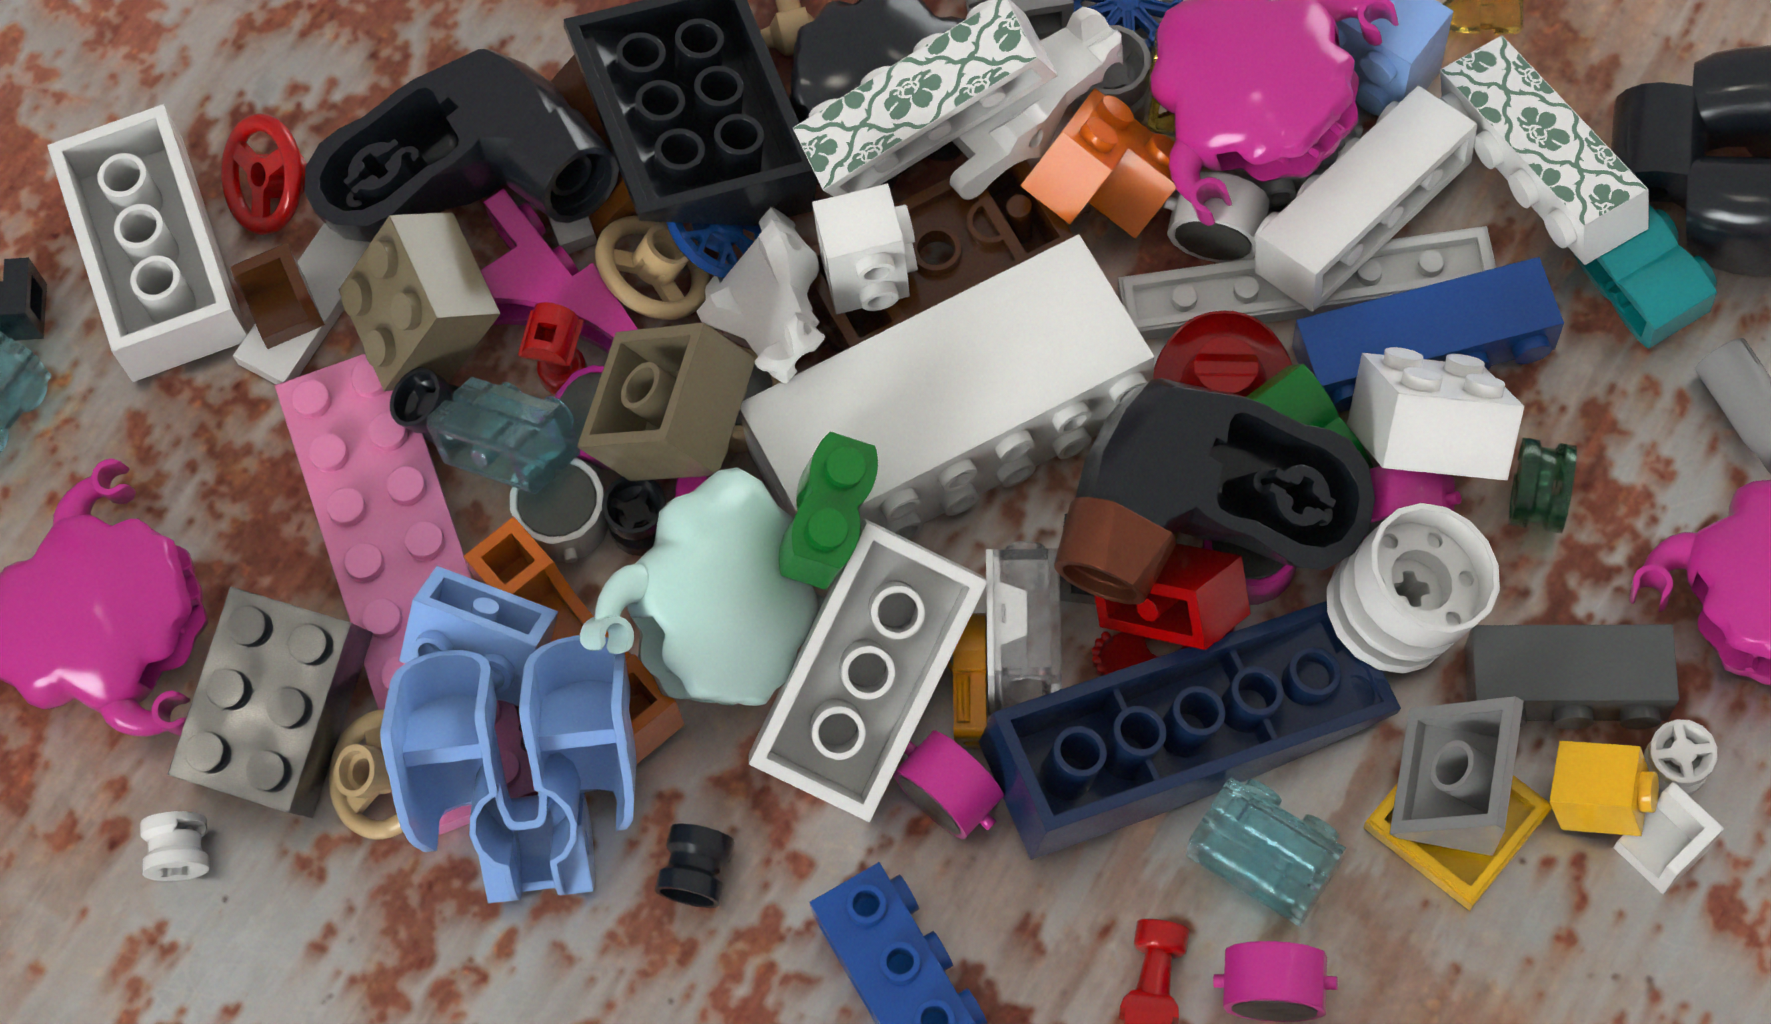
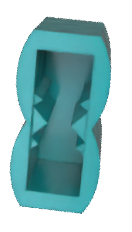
[1574,205,1717,349]

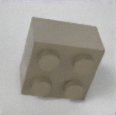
[339,212,501,391]
[577,322,756,481]

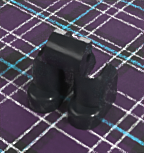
[1611,45,1771,276]

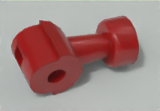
[518,302,588,395]
[1119,919,1190,1024]

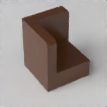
[230,243,325,349]

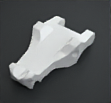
[950,6,1123,200]
[696,207,825,384]

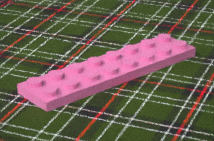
[274,354,538,835]

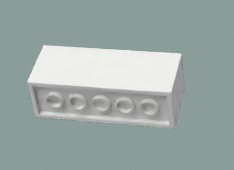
[739,234,1155,539]

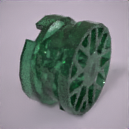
[1508,437,1577,534]

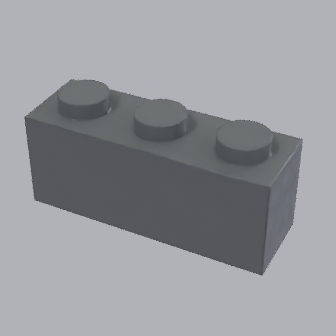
[1464,624,1679,729]

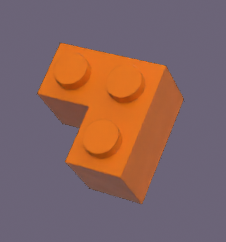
[1020,88,1176,239]

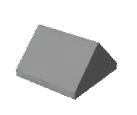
[1390,696,1524,856]

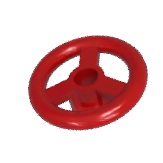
[221,113,307,235]

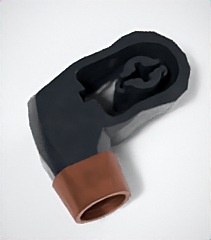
[1054,378,1375,604]

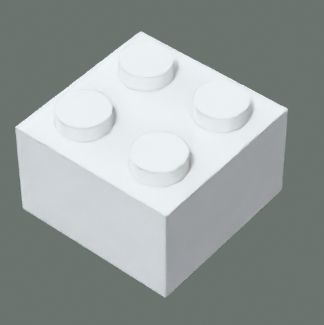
[1347,347,1524,481]

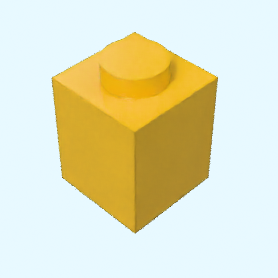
[1550,741,1659,836]

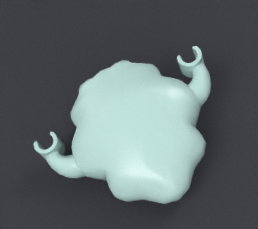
[580,467,824,706]

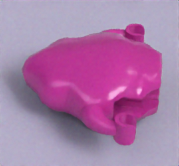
[1150,0,1399,226]
[0,458,208,737]
[1629,480,1771,685]

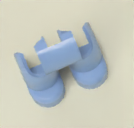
[380,635,637,903]

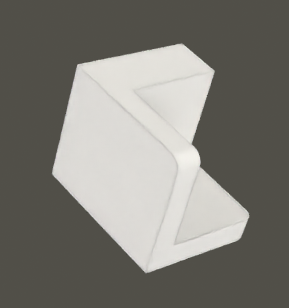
[1613,782,1724,895]

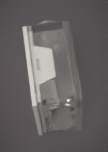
[986,541,1062,717]

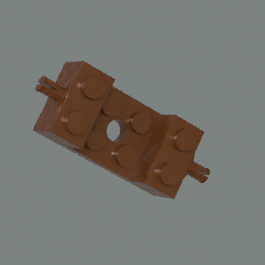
[798,160,1091,360]

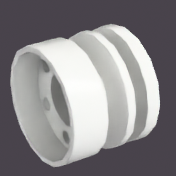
[1327,503,1500,674]

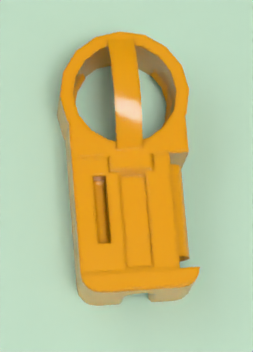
[947,613,987,749]

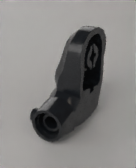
[304,49,619,243]

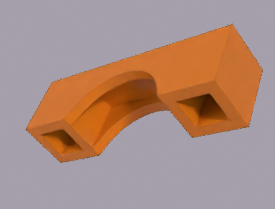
[463,516,685,765]

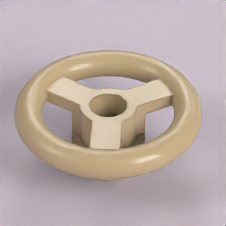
[595,216,710,320]
[329,709,403,840]

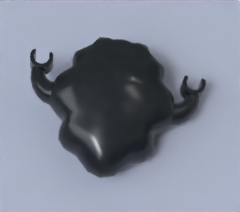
[789,0,965,202]

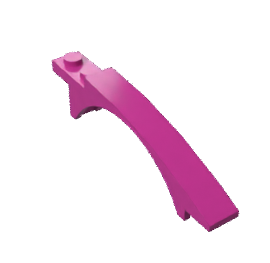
[480,188,707,498]

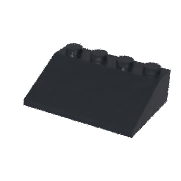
[564,0,817,226]

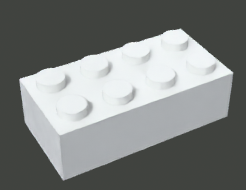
[47,104,247,382]
[748,518,988,822]

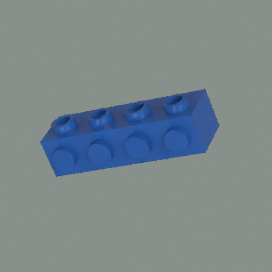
[809,862,988,1024]

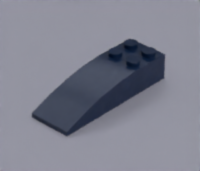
[978,601,1401,860]

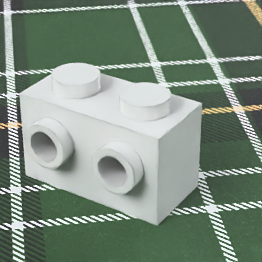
[812,183,918,315]

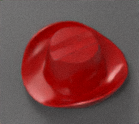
[1153,310,1293,397]

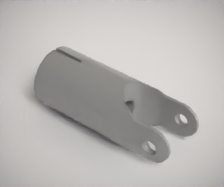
[1695,338,1771,474]

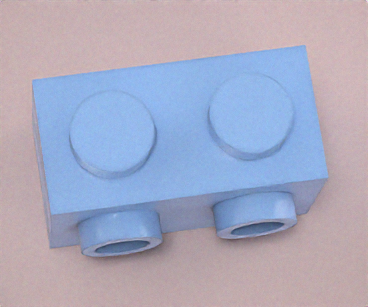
[399,566,558,706]

